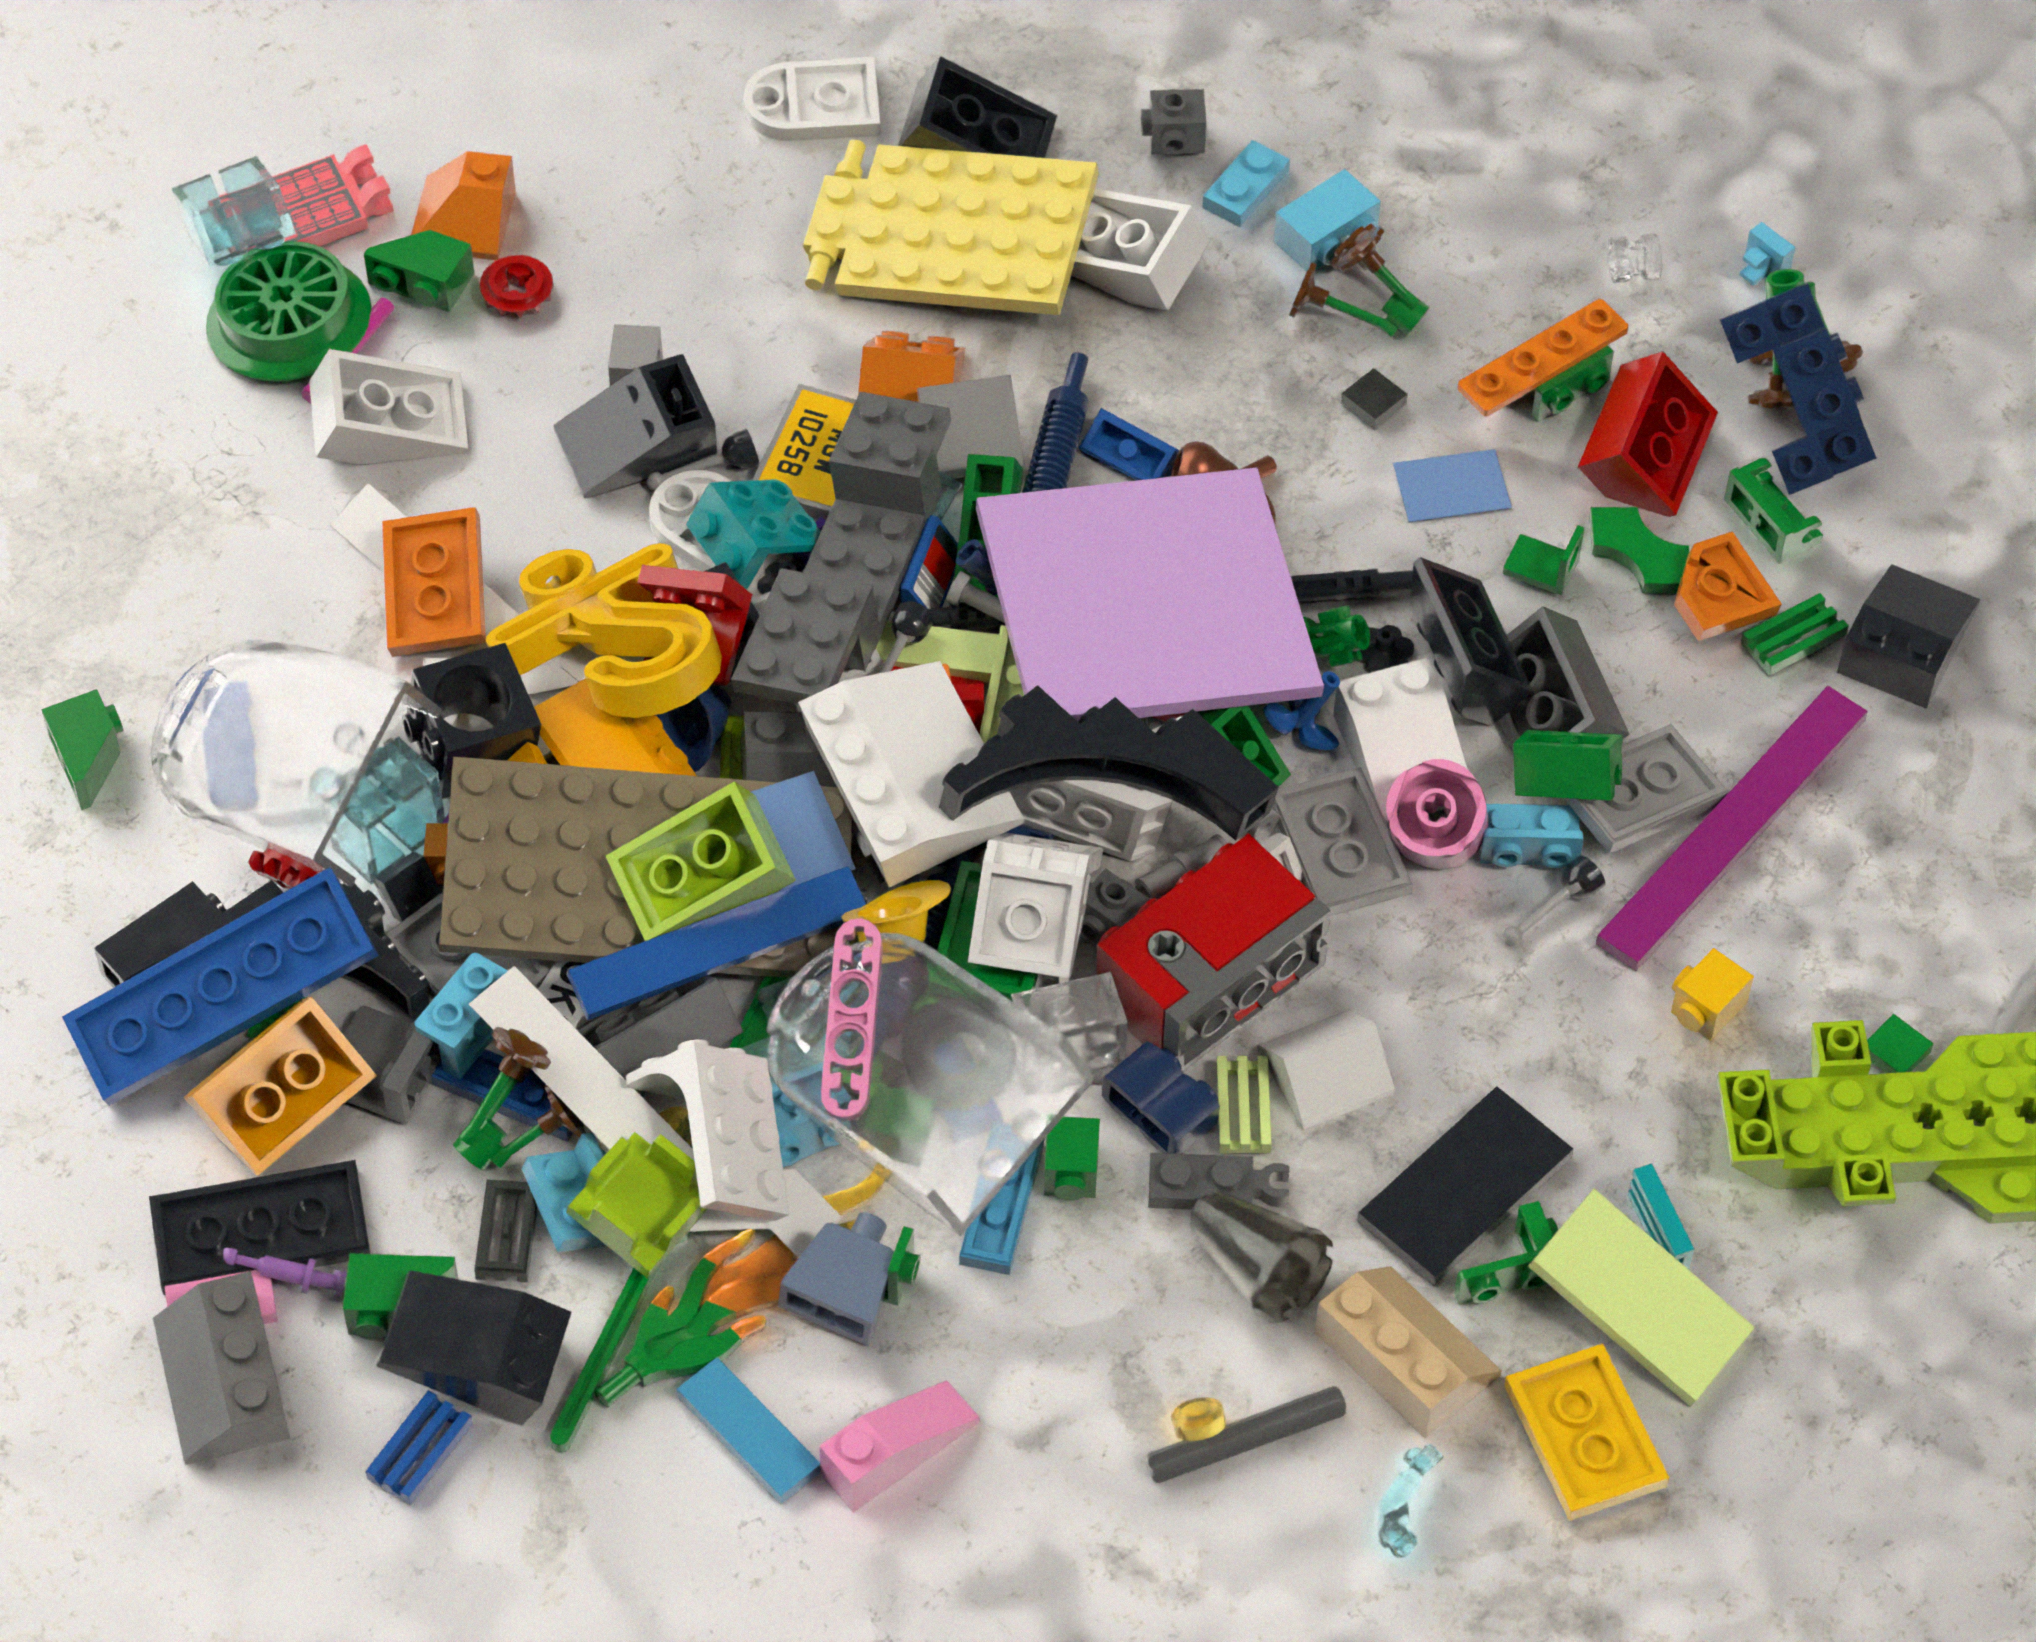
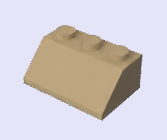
[1315,1266,1502,1439]

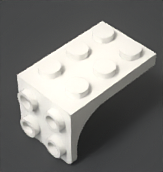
[626,1040,790,1221]

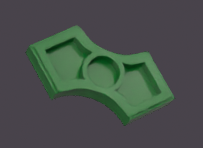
[1589,507,1689,594]

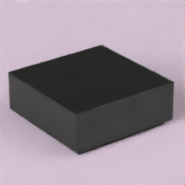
[1341,368,1408,430]

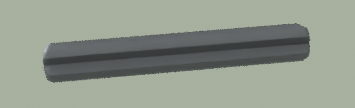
[1146,1386,1347,1483]

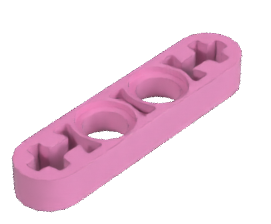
[821,918,883,1121]

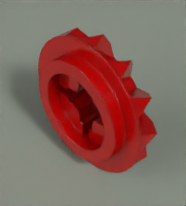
[480,255,554,318]
[248,848,318,890]

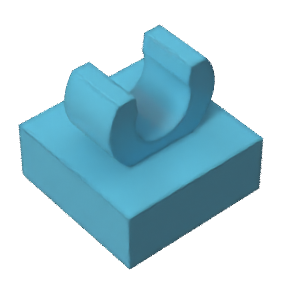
[1739,222,1796,285]

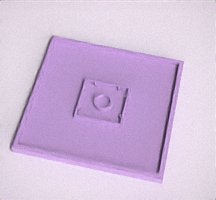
[976,468,1324,721]

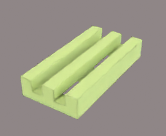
[1216,1056,1272,1153]

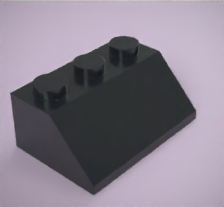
[1410,557,1533,726]

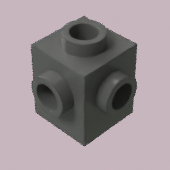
[1141,89,1207,155]
[1080,868,1150,948]

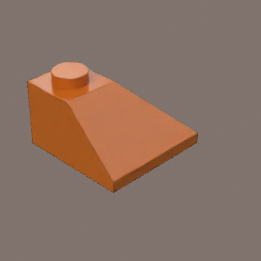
[411,151,516,260]

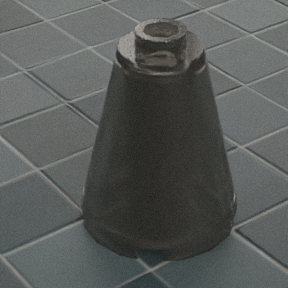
[1190,1191,1333,1323]

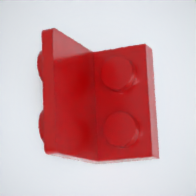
[637,565,753,686]

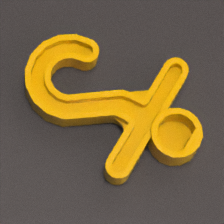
[486,543,722,718]

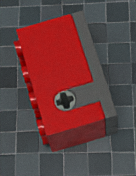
[1095,833,1331,1072]

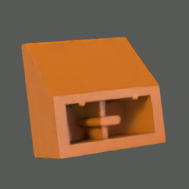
[858,331,966,402]

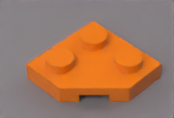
[1674,531,1782,642]

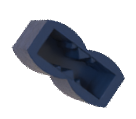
[1102,1041,1220,1154]

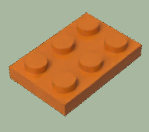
[382,507,486,657]

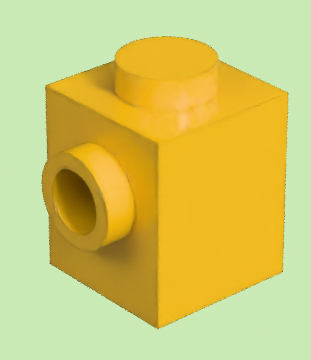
[1671,948,1754,1041]

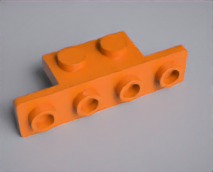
[1458,299,1629,417]

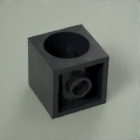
[402,642,542,799]

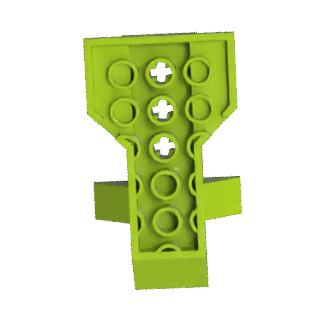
[1717,1020,2036,1224]

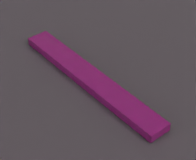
[1596,686,1868,971]

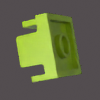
[566,1132,708,1278]

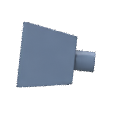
[778,1212,894,1346]

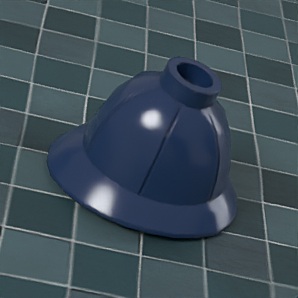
[656,685,731,773]

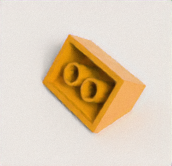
[534,678,697,776]
[183,996,377,1176]

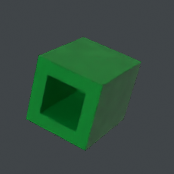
[1044,1116,1100,1201]

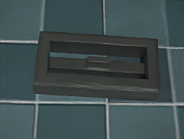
[474,1180,538,1282]

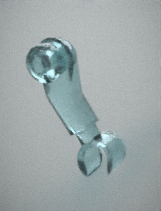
[1378,1444,1444,1558]

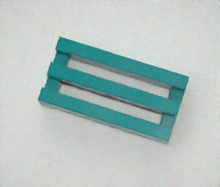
[1627,1163,1695,1271]

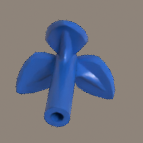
[1263,671,1340,750]

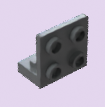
[343,1005,441,1124]

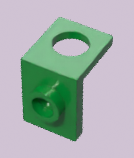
[1503,525,1585,596]
[883,1226,921,1306]

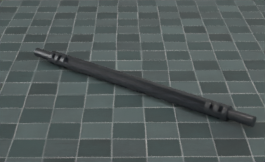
[928,568,1413,630]

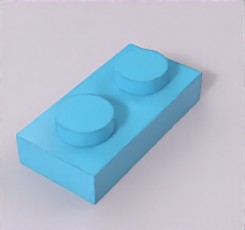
[1202,140,1290,227]

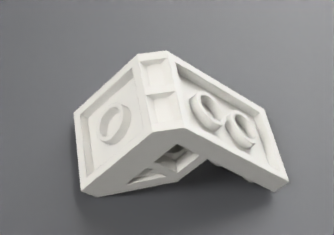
[1009,716,1182,862]
[968,832,1103,978]

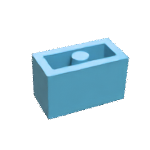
[1274,169,1381,272]

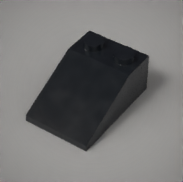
[898,56,1058,158]
[1837,564,1981,709]
[375,1270,572,1426]

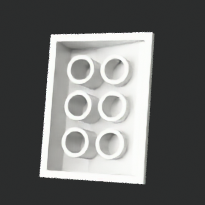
[798,661,1025,888]

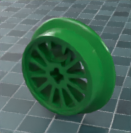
[206,241,372,381]

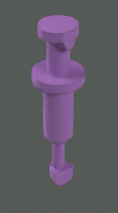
[223,1248,347,1298]

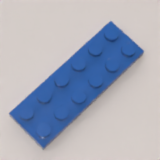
[62,867,379,1106]

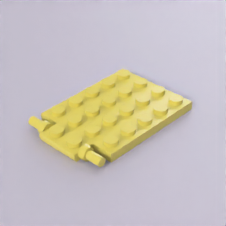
[803,140,1099,315]

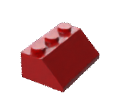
[1578,351,1718,517]

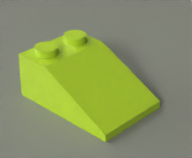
[606,781,796,941]

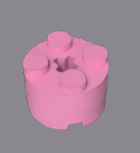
[1386,759,1488,869]

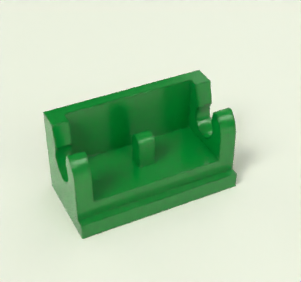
[1724,458,1823,564]
[1513,730,1623,801]

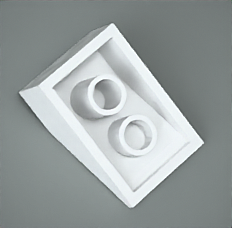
[1071,188,1210,311]
[309,349,468,465]
[1333,658,1467,829]

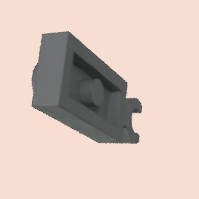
[1148,1153,1290,1212]

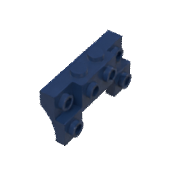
[1719,282,1877,495]

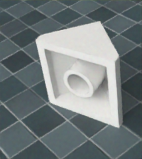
[1258,1009,1395,1130]

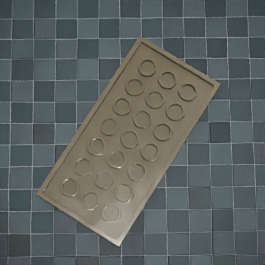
[439,757,852,981]

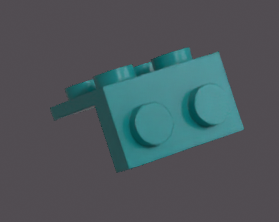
[686,479,821,589]

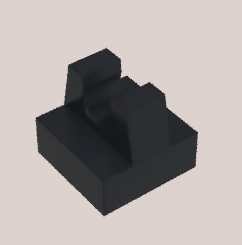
[372,851,441,922]

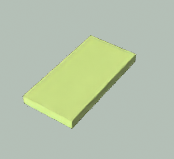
[1528,1188,1755,1406]

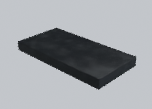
[1357,1086,1574,1286]
[149,1160,371,1295]

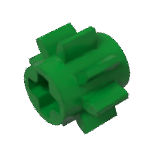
[1310,605,1370,668]

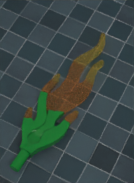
[595,1156,891,1407]

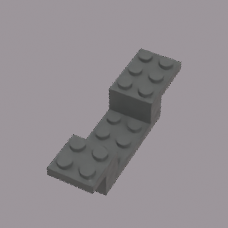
[731,392,951,704]

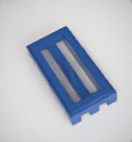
[365,1390,473,1505]

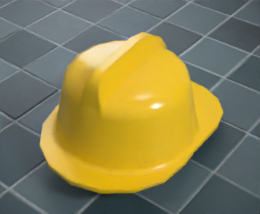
[842,880,951,964]

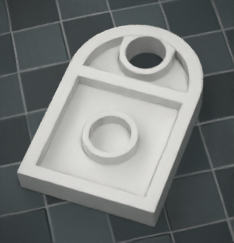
[744,57,881,141]
[649,470,784,585]

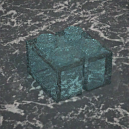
[171,156,296,267]
[322,736,445,885]

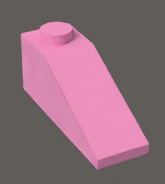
[819,1380,980,1513]

